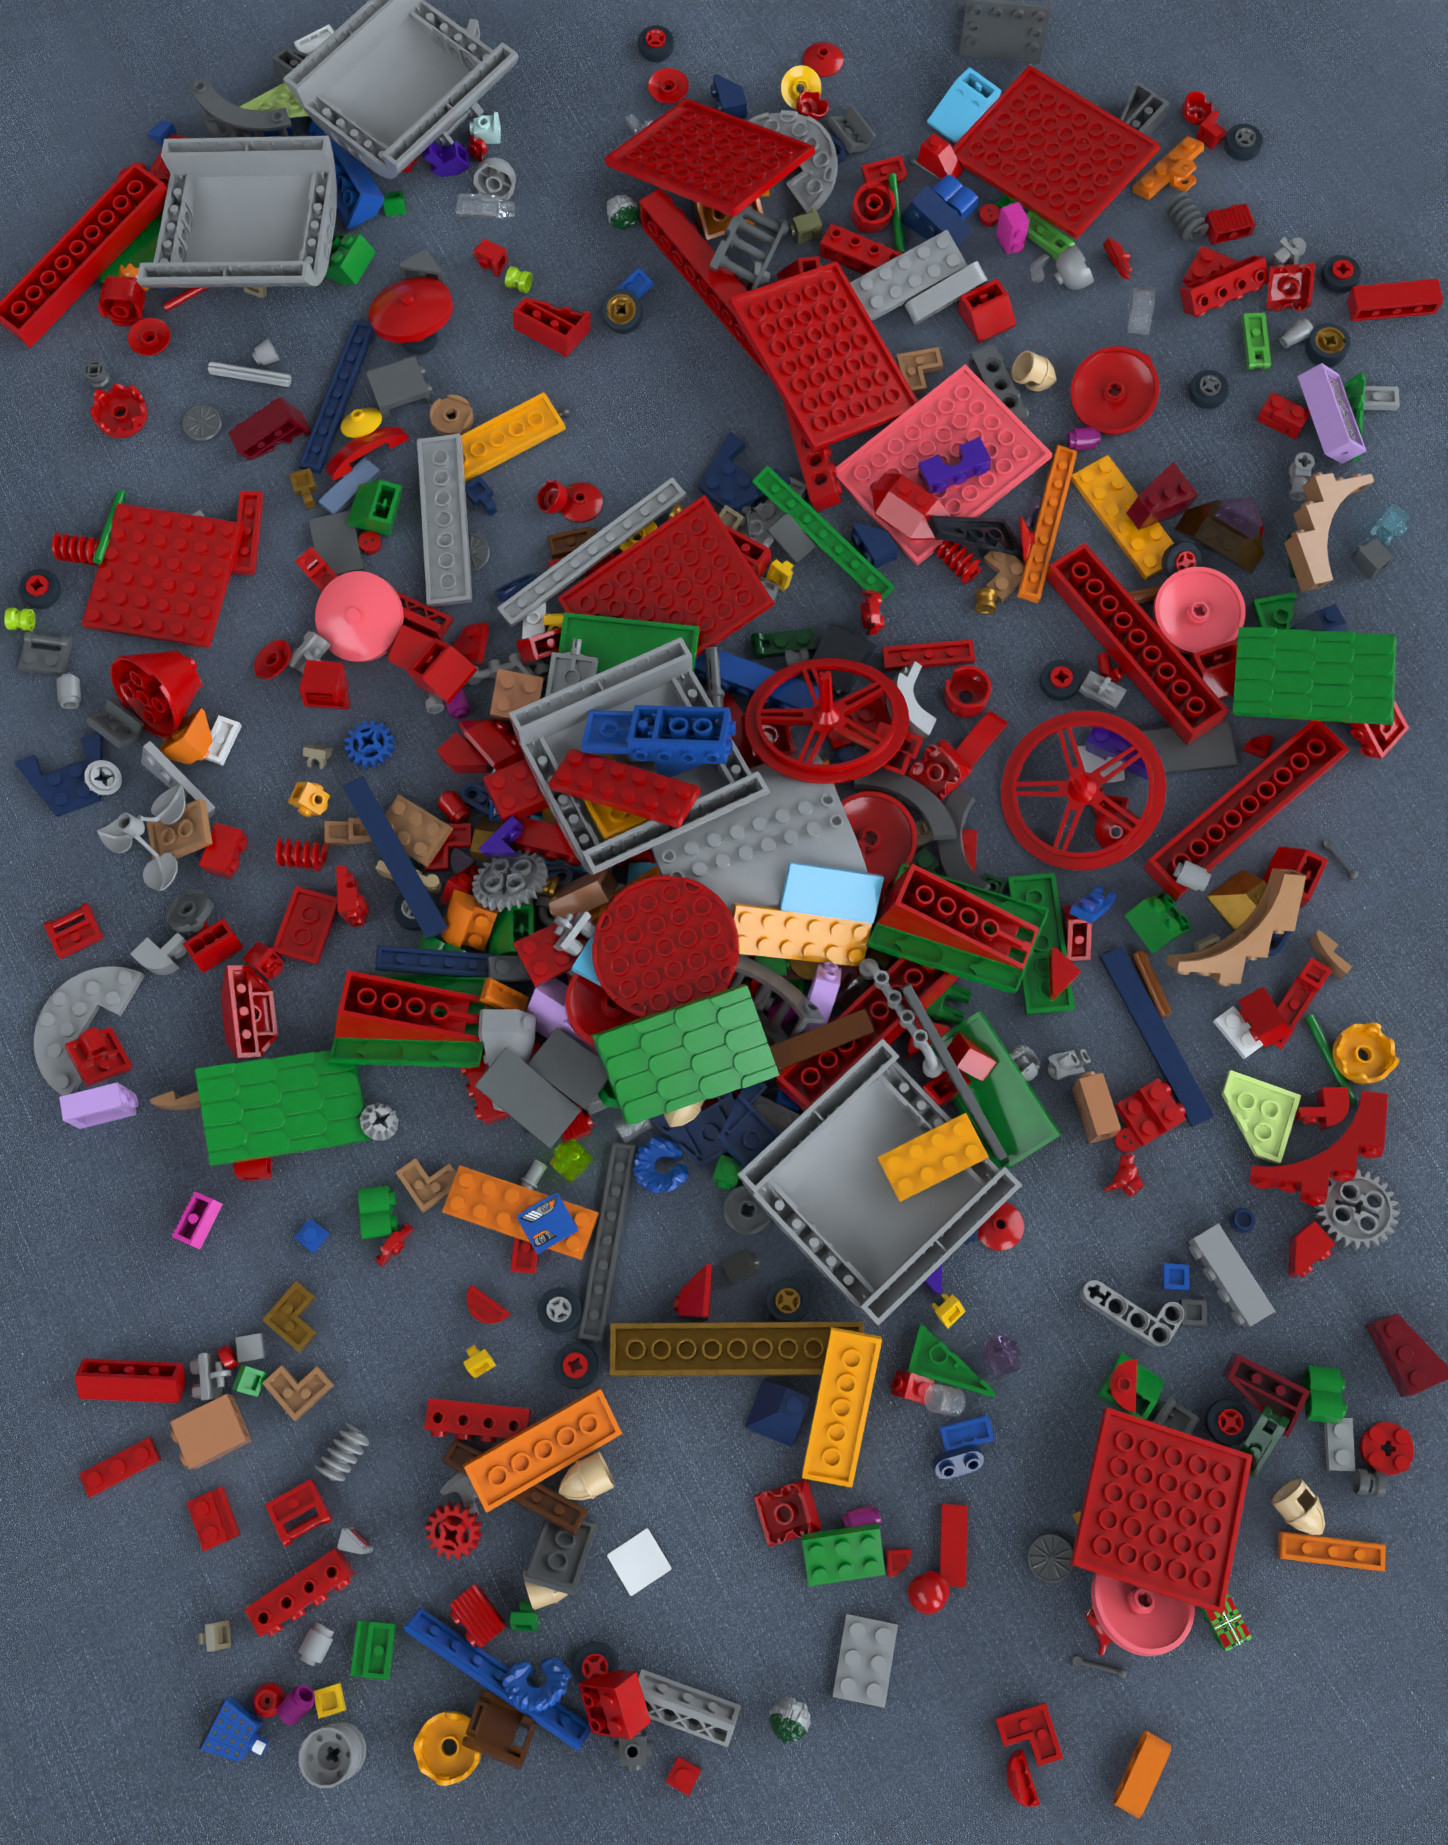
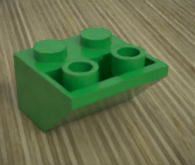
[325,234,376,285]
[347,480,402,536]
[1124,892,1193,954]
[489,905,537,956]
[1094,1352,1165,1420]

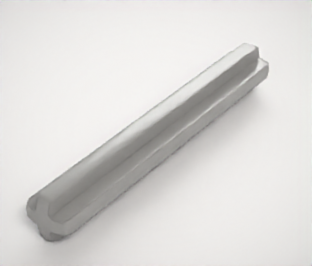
[208,361,292,387]

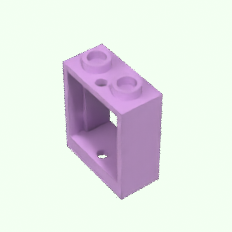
[803,962,842,1032]
[59,1082,138,1129]

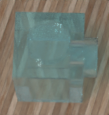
[1370,504,1410,545]

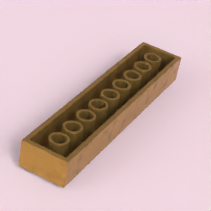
[610,1322,864,1377]

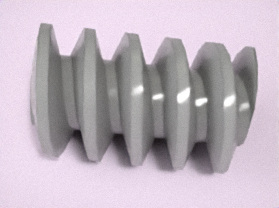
[315,1423,370,1481]

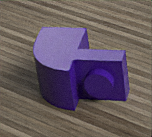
[422,140,470,177]

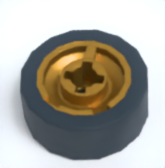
[601,289,643,334]
[1305,323,1351,367]

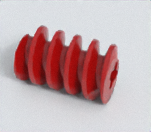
[52,532,100,566]
[935,540,982,584]
[275,837,328,871]

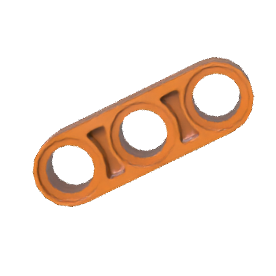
[1113,1730,1171,1819]

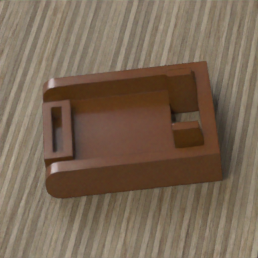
[461,1690,537,1770]

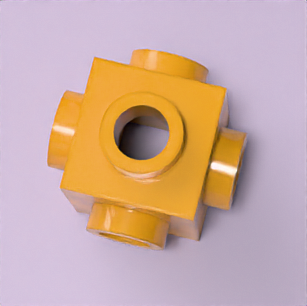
[288,782,330,817]

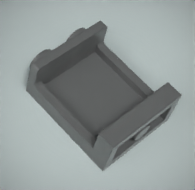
[366,356,433,419]

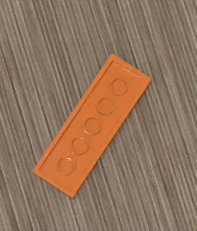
[442,1165,599,1261]
[462,1387,622,1513]

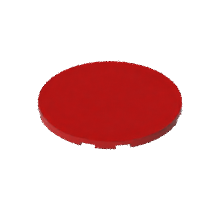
[592,875,740,1018]

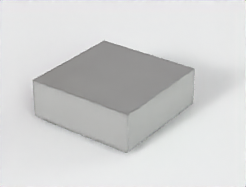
[236,1333,265,1363]

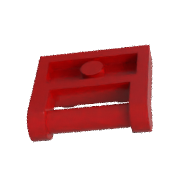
[44,902,104,960]
[265,1479,333,1547]

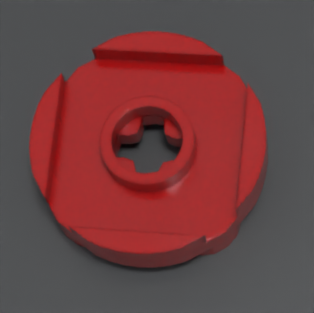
[860,589,884,636]
[1359,1422,1414,1475]

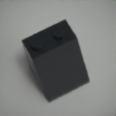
[808,623,877,695]

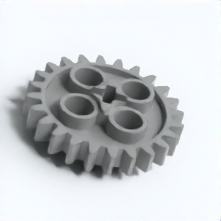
[472,850,549,912]
[1314,1169,1400,1251]

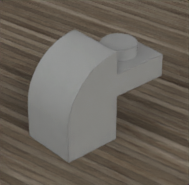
[130,932,187,975]

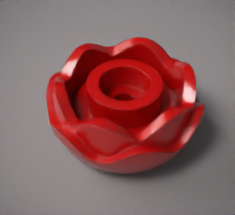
[252,1682,285,1718]

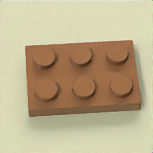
[385,794,453,867]
[147,799,212,860]

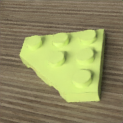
[240,83,309,118]
[1221,1070,1301,1165]

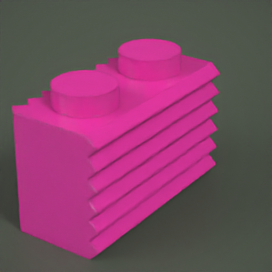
[995,202,1030,254]
[172,1192,223,1249]

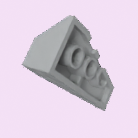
[478,1009,536,1112]

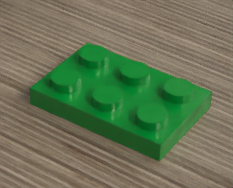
[801,1523,886,1587]

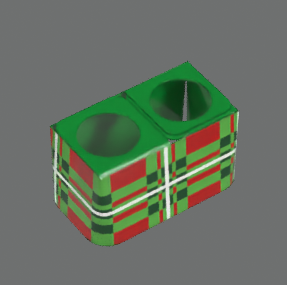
[1199,1591,1252,1651]

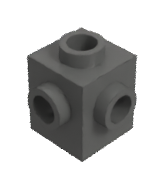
[614,1731,653,1771]

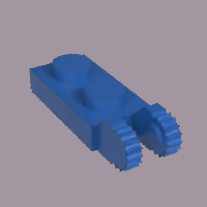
[1070,886,1117,923]

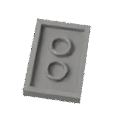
[832,1613,898,1708]

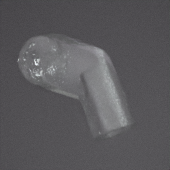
[626,114,653,134]
[1029,254,1050,283]

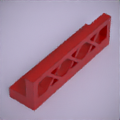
[396,591,453,640]

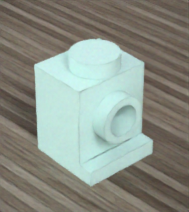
[470,112,501,144]

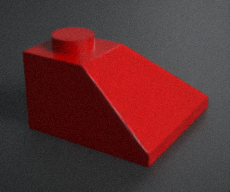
[674,1264,713,1320]

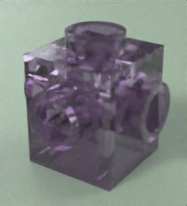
[982,1334,1022,1377]

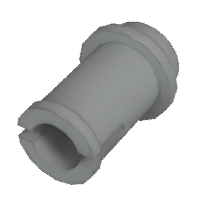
[520,1159,548,1190]

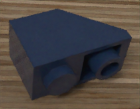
[710,75,747,119]
[851,523,898,569]

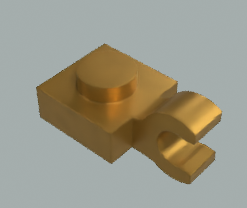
[289,468,317,510]

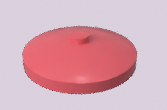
[1153,567,1246,655]
[315,571,404,662]
[1091,1573,1195,1656]

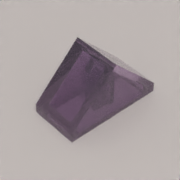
[1215,497,1263,539]

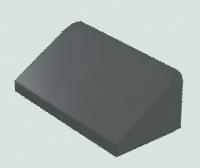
[767,513,815,564]

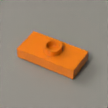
[480,977,529,1012]

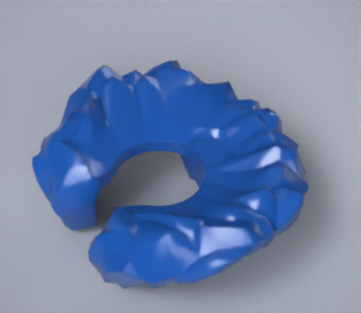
[632,1136,689,1194]
[502,1657,571,1712]

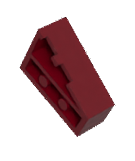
[228,396,311,461]
[1126,462,1199,530]
[1365,1313,1448,1397]
[1223,1352,1310,1438]

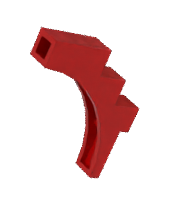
[1249,1091,1388,1206]

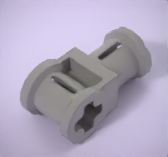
[1289,452,1315,501]

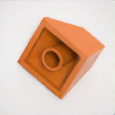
[159,708,213,764]

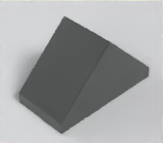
[399,248,445,283]

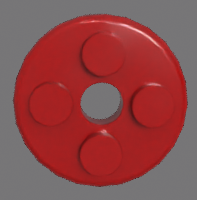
[90,383,148,438]

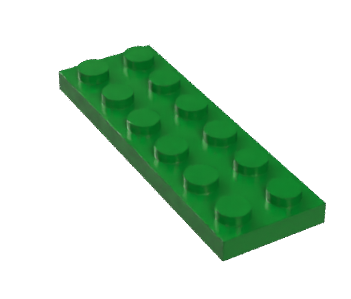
[1007,873,1075,1016]

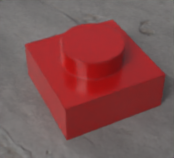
[665,1755,701,1796]

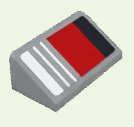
[337,1527,374,1554]

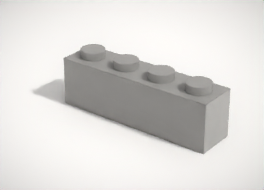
[1188,1223,1275,1328]

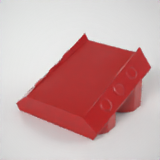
[1266,263,1315,311]
[907,739,972,801]
[754,1479,822,1547]

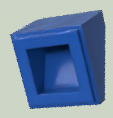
[147,121,177,146]

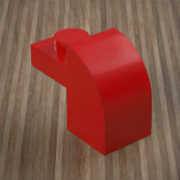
[1294,1087,1349,1130]

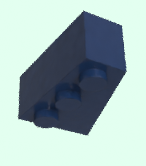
[901,185,973,248]

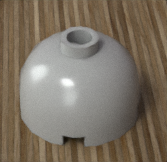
[473,157,516,203]
[1054,245,1094,290]

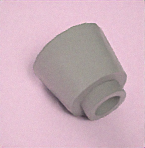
[252,338,280,366]

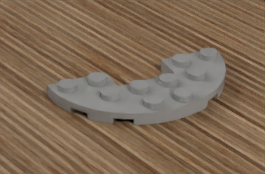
[748,110,838,214]
[34,966,145,1096]

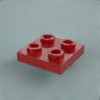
[65,1027,132,1087]

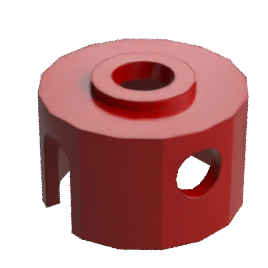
[943,666,991,718]

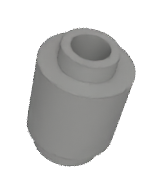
[56,674,81,709]
[1173,860,1211,891]
[298,1622,334,1666]

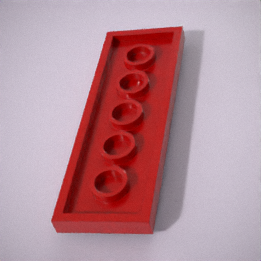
[548,748,701,828]

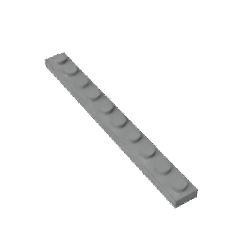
[497,477,686,628]

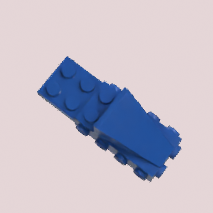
[581,705,736,777]

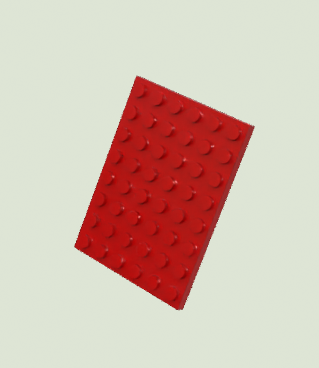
[952,65,1160,240]
[604,98,815,217]
[727,261,918,452]
[557,495,775,658]

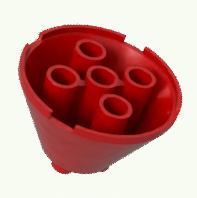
[110,650,203,738]

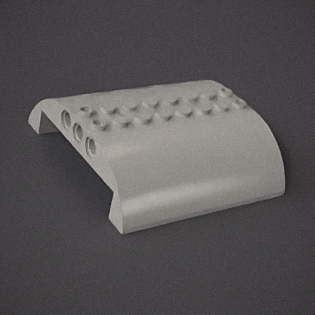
[283,0,518,179]
[137,136,337,288]
[509,637,770,875]
[651,747,877,958]
[738,1039,1022,1326]

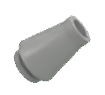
[1279,318,1314,349]

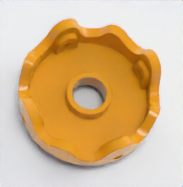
[1332,1022,1399,1085]
[414,1711,482,1786]

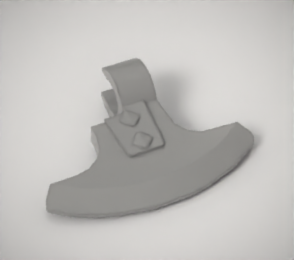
[440,1473,479,1515]

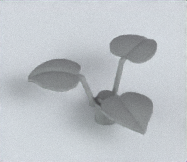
[97,785,186,891]

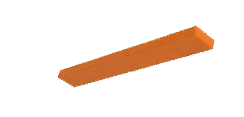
[1017,444,1078,604]

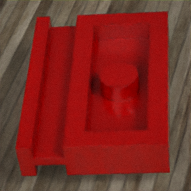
[186,1487,241,1552]

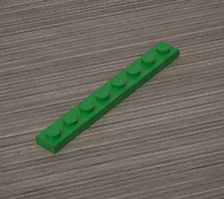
[752,465,895,602]

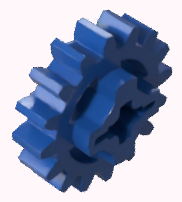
[344,720,395,770]

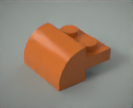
[441,889,498,951]

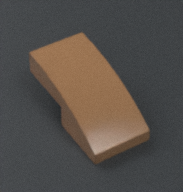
[324,818,372,846]
[1309,930,1352,980]
[150,1091,201,1110]

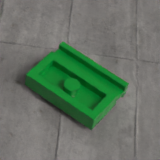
[350,1620,397,1680]

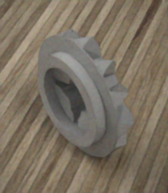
[84,760,122,796]
[360,1102,399,1141]

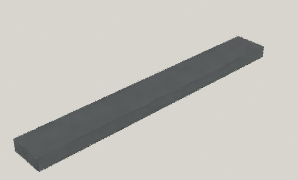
[900,983,1007,1160]
[578,1142,637,1342]

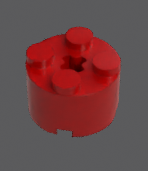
[850,181,895,233]
[98,276,146,327]

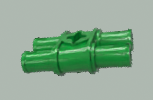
[925,984,972,1025]

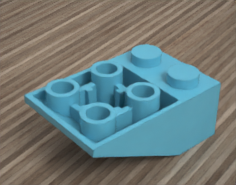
[927,67,1001,144]

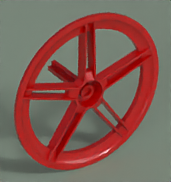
[745,658,909,784]
[1001,711,1166,871]

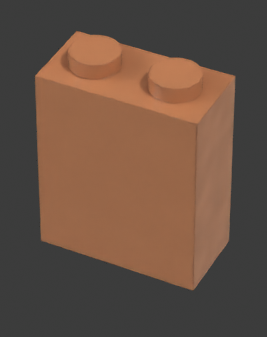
[548,868,618,918]
[1071,1071,1121,1144]
[170,1394,252,1469]

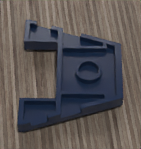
[698,432,791,512]
[15,732,104,817]
[717,1082,780,1168]
[649,1091,735,1167]

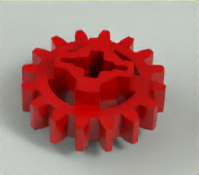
[425,1501,482,1560]

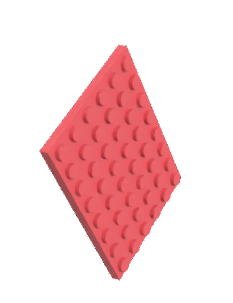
[834,364,1053,566]

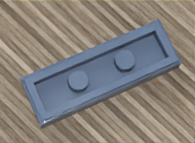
[318,457,381,514]

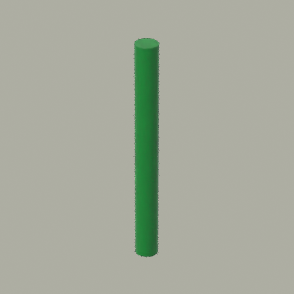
[888,173,905,253]
[93,490,126,564]
[1304,1014,1358,1106]

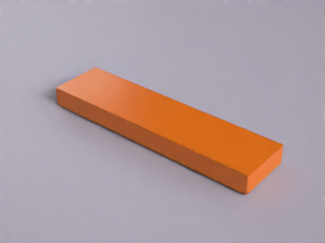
[1278,1531,1386,1572]

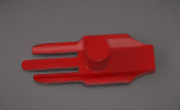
[1103,238,1132,280]

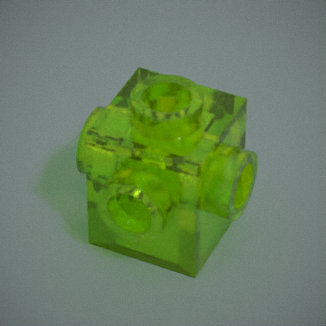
[549,1138,594,1183]

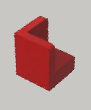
[1196,110,1228,150]

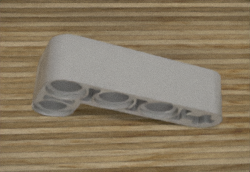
[904,261,988,325]
[1079,1280,1185,1348]

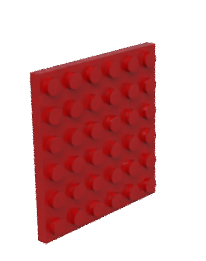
[81,503,244,649]
[1070,1407,1253,1614]

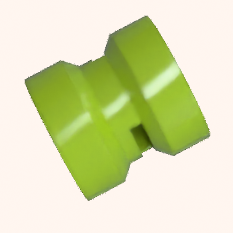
[505,266,533,294]
[4,608,35,631]

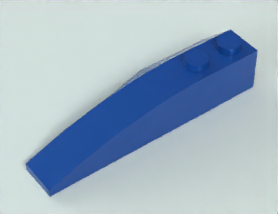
[307,120,385,229]

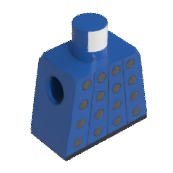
[199,1696,269,1761]

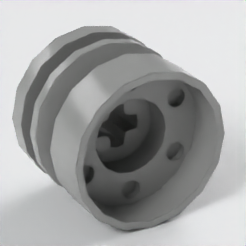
[299,1722,366,1788]

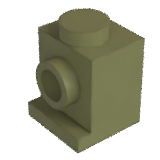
[789,208,822,245]

